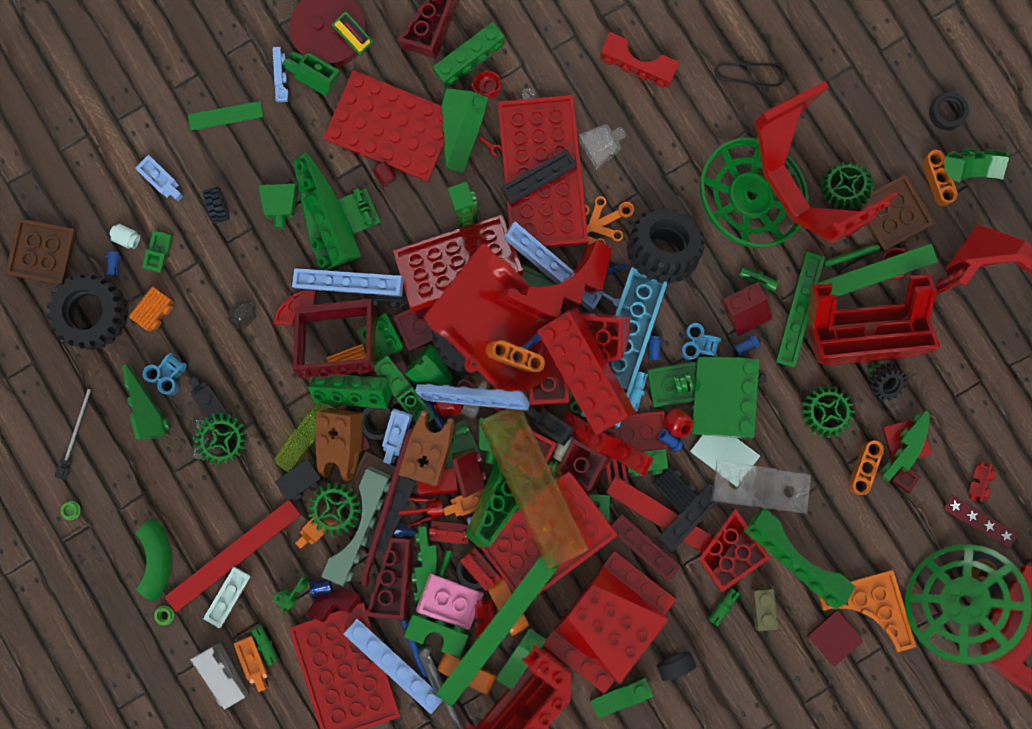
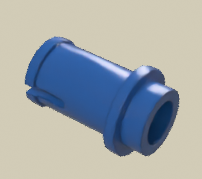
[105,252,121,276]
[734,335,760,357]
[648,336,663,360]
[658,429,683,451]

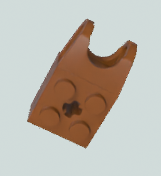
[316,408,363,482]
[398,410,454,486]

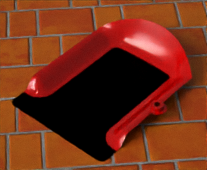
[425,244,557,392]

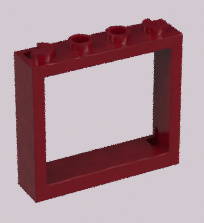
[293,299,376,379]

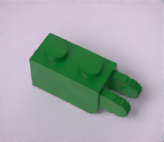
[283,52,340,97]

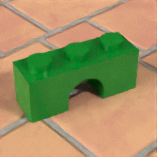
[403,612,468,658]

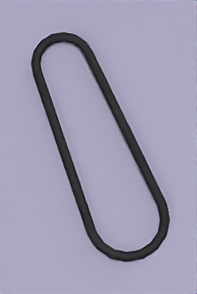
[715,63,785,87]

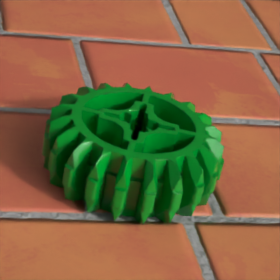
[821,161,874,211]
[801,385,855,438]
[192,412,247,465]
[308,483,362,536]

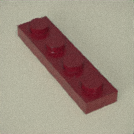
[611,514,681,581]

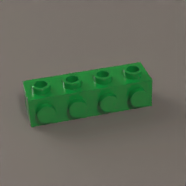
[432,22,505,89]
[448,182,479,227]
[308,374,392,409]

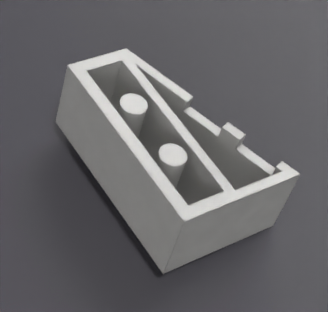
[191,643,249,710]

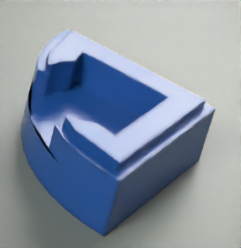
[394,523,417,538]

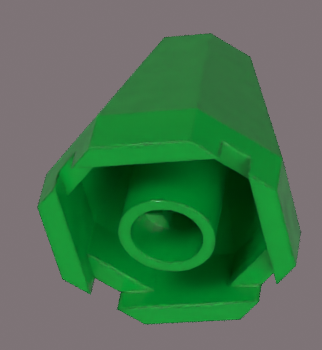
[404,344,453,386]

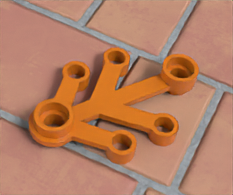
[585,196,634,245]

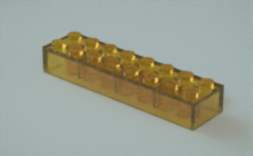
[480,408,588,569]

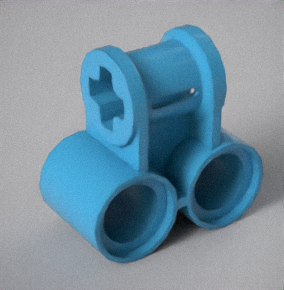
[680,323,722,361]
[143,352,187,395]

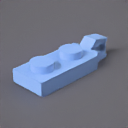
[273,47,288,102]
[135,155,184,202]
[382,409,413,465]

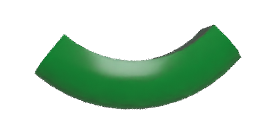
[944,149,1011,183]
[135,518,172,601]

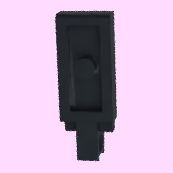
[188,376,229,427]
[525,406,575,446]

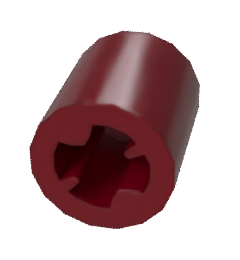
[372,162,397,187]

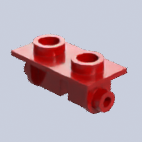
[968,461,996,503]
[429,521,469,545]
[460,548,501,591]
[475,599,496,638]

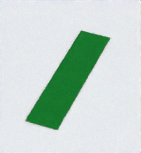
[188,101,263,131]

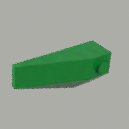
[122,364,170,441]

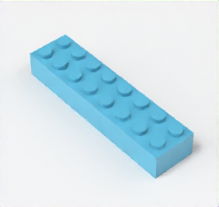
[581,267,667,428]

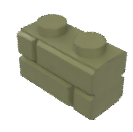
[750,588,778,631]

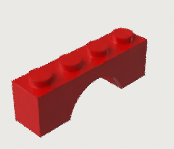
[600,32,679,88]

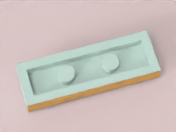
[203,567,252,628]

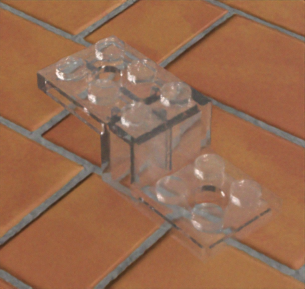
[712,461,811,514]

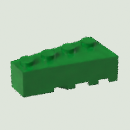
[465,460,533,547]

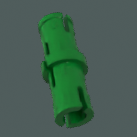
[738,266,779,292]
[708,587,740,626]
[251,625,279,666]

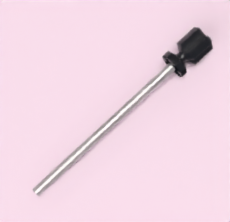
[55,389,91,480]

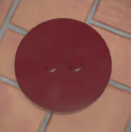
[289,0,367,68]

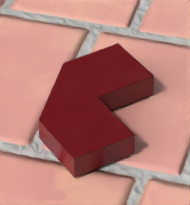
[306,588,361,623]

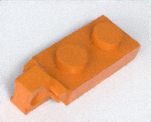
[442,489,484,516]
[295,504,344,549]
[233,635,268,692]

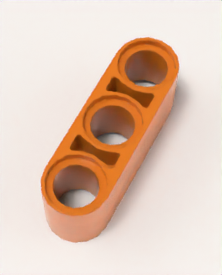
[922,150,958,207]
[486,341,545,372]
[848,441,884,495]
[488,577,530,636]
[437,653,497,694]

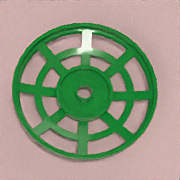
[699,138,809,248]
[905,544,1032,664]

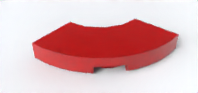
[273,290,316,327]

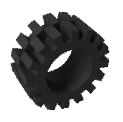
[868,363,908,401]

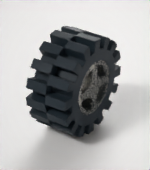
[203,186,230,224]

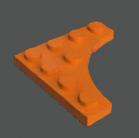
[818,570,916,652]

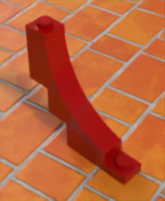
[498,241,612,322]

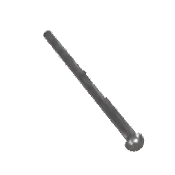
[418,646,464,729]

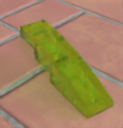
[273,403,338,472]

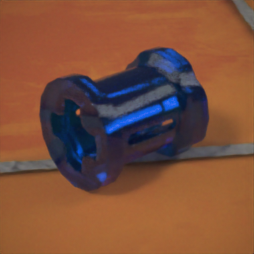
[309,579,333,598]

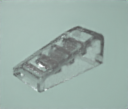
[460,380,488,419]

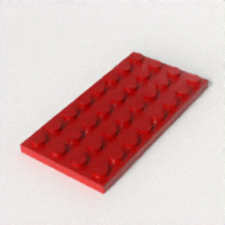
[498,95,589,250]

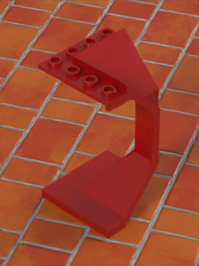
[756,81,897,243]
[935,224,1032,295]

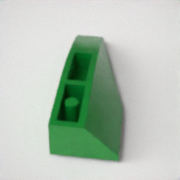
[293,153,361,271]

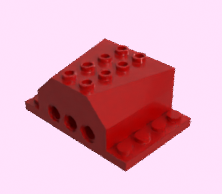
[543,551,676,694]

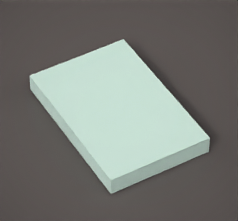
[690,435,760,487]

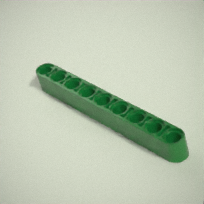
[436,553,560,707]

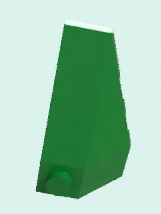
[441,88,488,173]

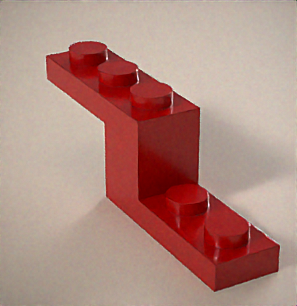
[563,411,654,476]

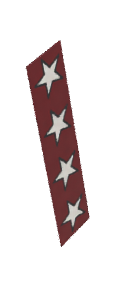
[943,495,1018,549]

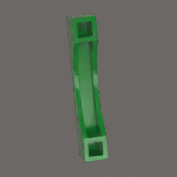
[745,508,856,610]

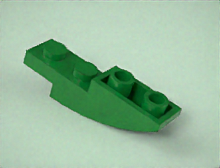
[374,355,435,423]
[880,411,930,483]
[412,526,438,603]

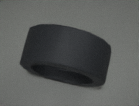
[929,92,969,131]
[361,404,393,440]
[456,551,494,589]
[656,651,697,681]

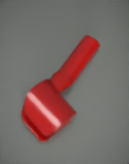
[479,136,502,157]

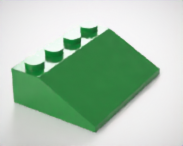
[691,357,759,439]

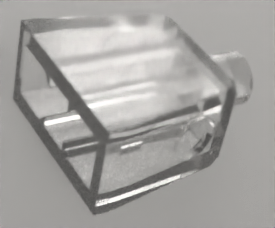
[578,124,626,170]

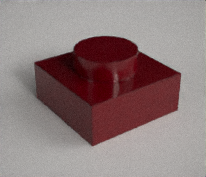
[892,469,921,493]

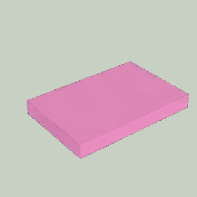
[415,573,484,630]

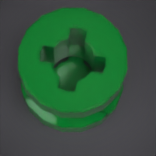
[672,372,693,395]

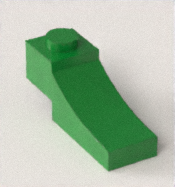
[496,628,546,690]
[590,676,654,719]

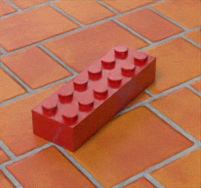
[537,309,636,435]

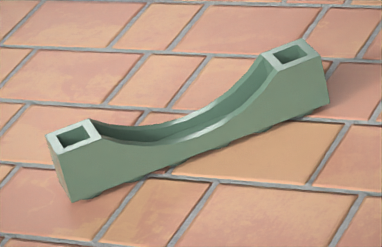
[321,466,391,586]

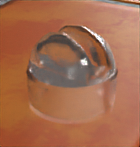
[521,87,537,100]

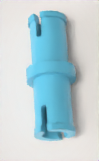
[629,372,648,412]

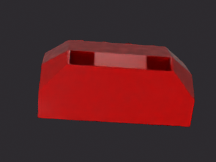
[808,274,941,365]
[978,564,1032,695]
[465,644,572,729]

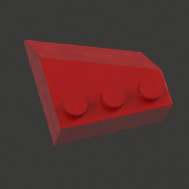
[580,312,631,362]
[699,509,771,593]

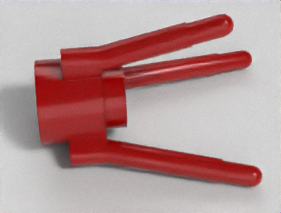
[398,497,443,527]

